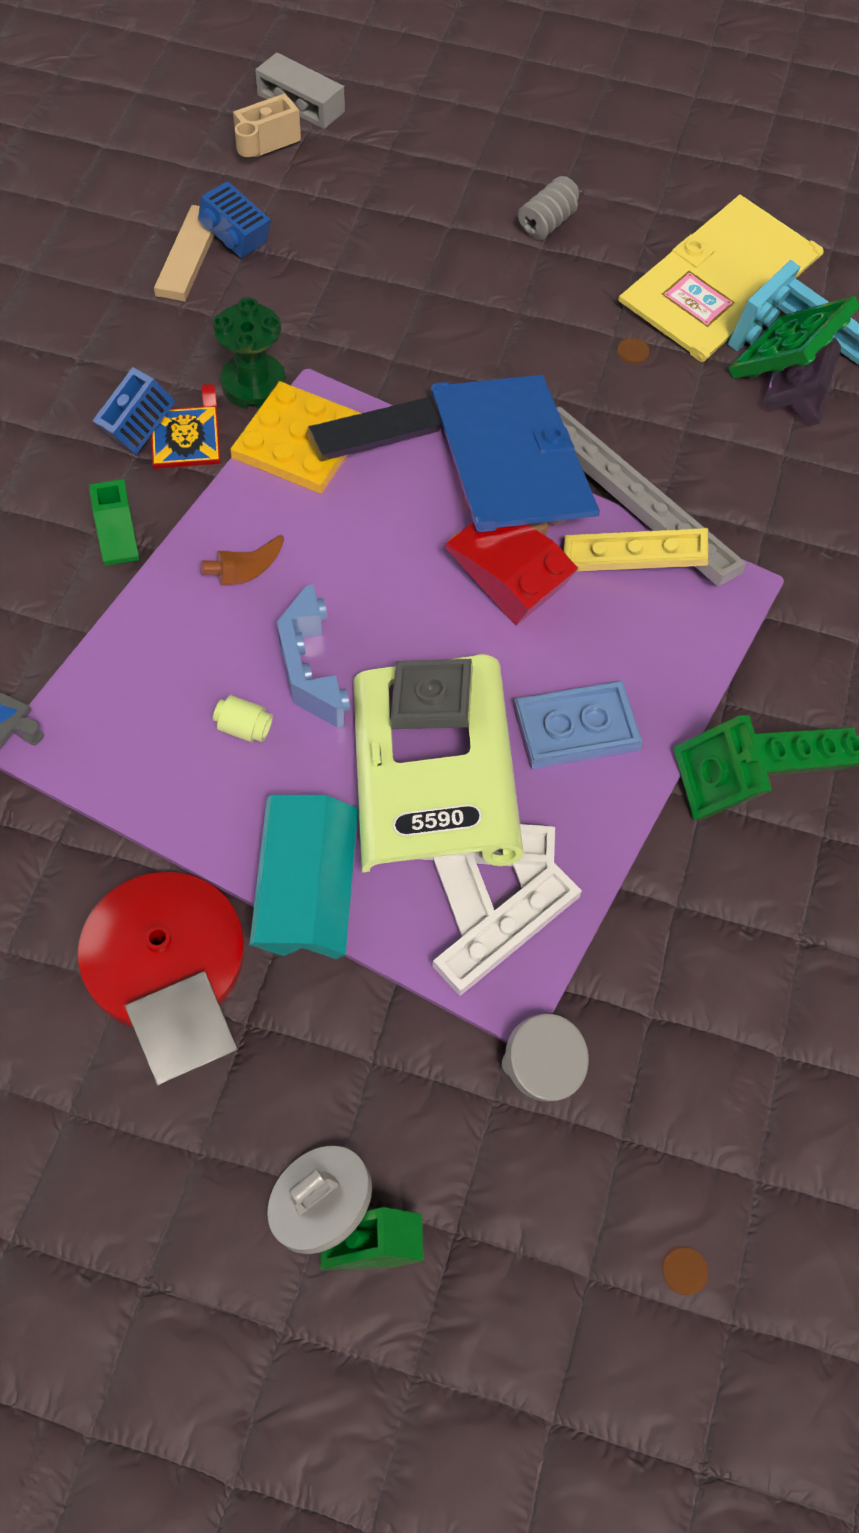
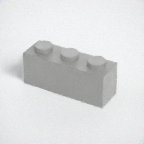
[255,52,345,129]

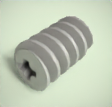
[518,176,579,241]

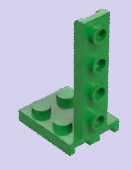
[673,715,859,820]

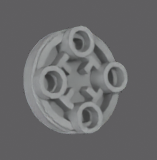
[502,1014,589,1102]

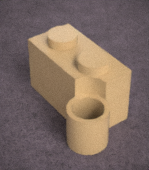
[233,93,301,157]

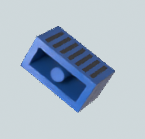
[198,181,271,258]
[93,367,176,455]

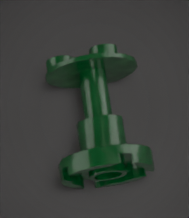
[213,297,286,409]

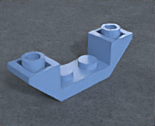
[277,584,350,728]

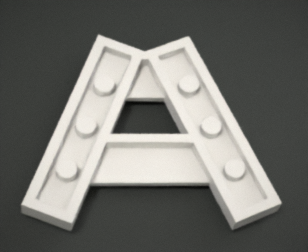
[421,824,582,996]

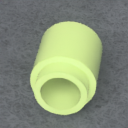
[213,695,273,743]

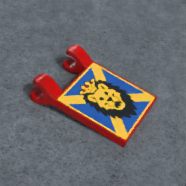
[151,384,221,469]

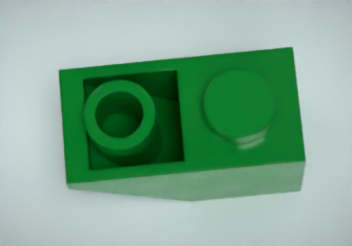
[89,479,140,566]

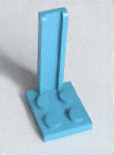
[728,259,859,365]

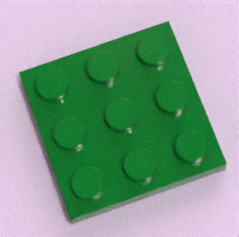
[728,296,859,379]

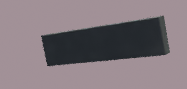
[306,397,442,461]

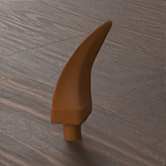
[200,535,284,585]

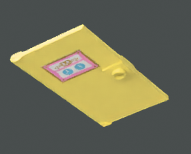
[618,195,824,362]

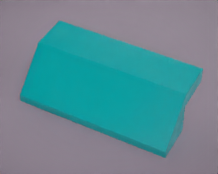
[249,795,358,959]

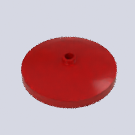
[78,872,245,1028]

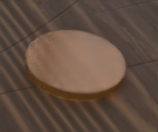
[617,338,649,364]
[663,1248,708,1295]

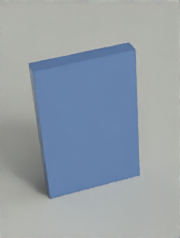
[513,680,643,769]

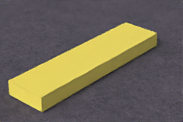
[564,528,708,571]

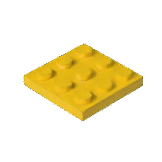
[230,381,361,494]

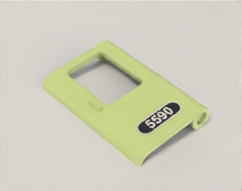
[353,654,524,873]

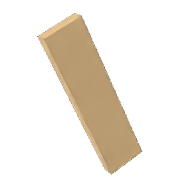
[154,205,214,302]

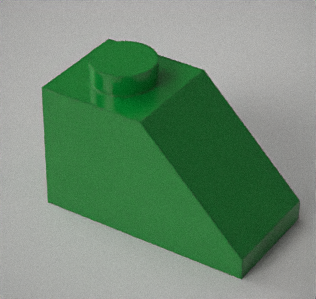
[320,1207,423,1270]

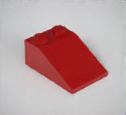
[444,522,579,626]

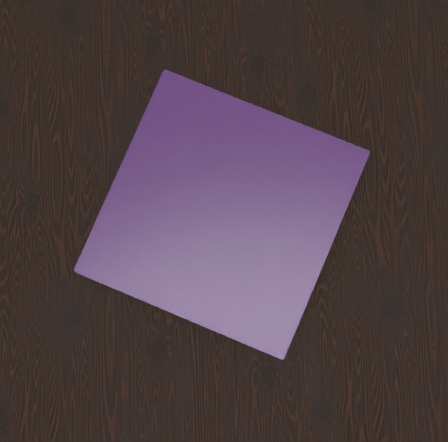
[0,369,784,1043]

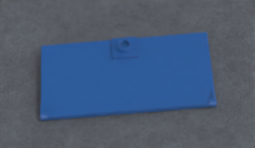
[430,375,600,532]

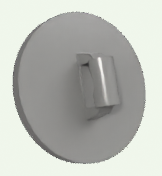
[267,1146,372,1254]

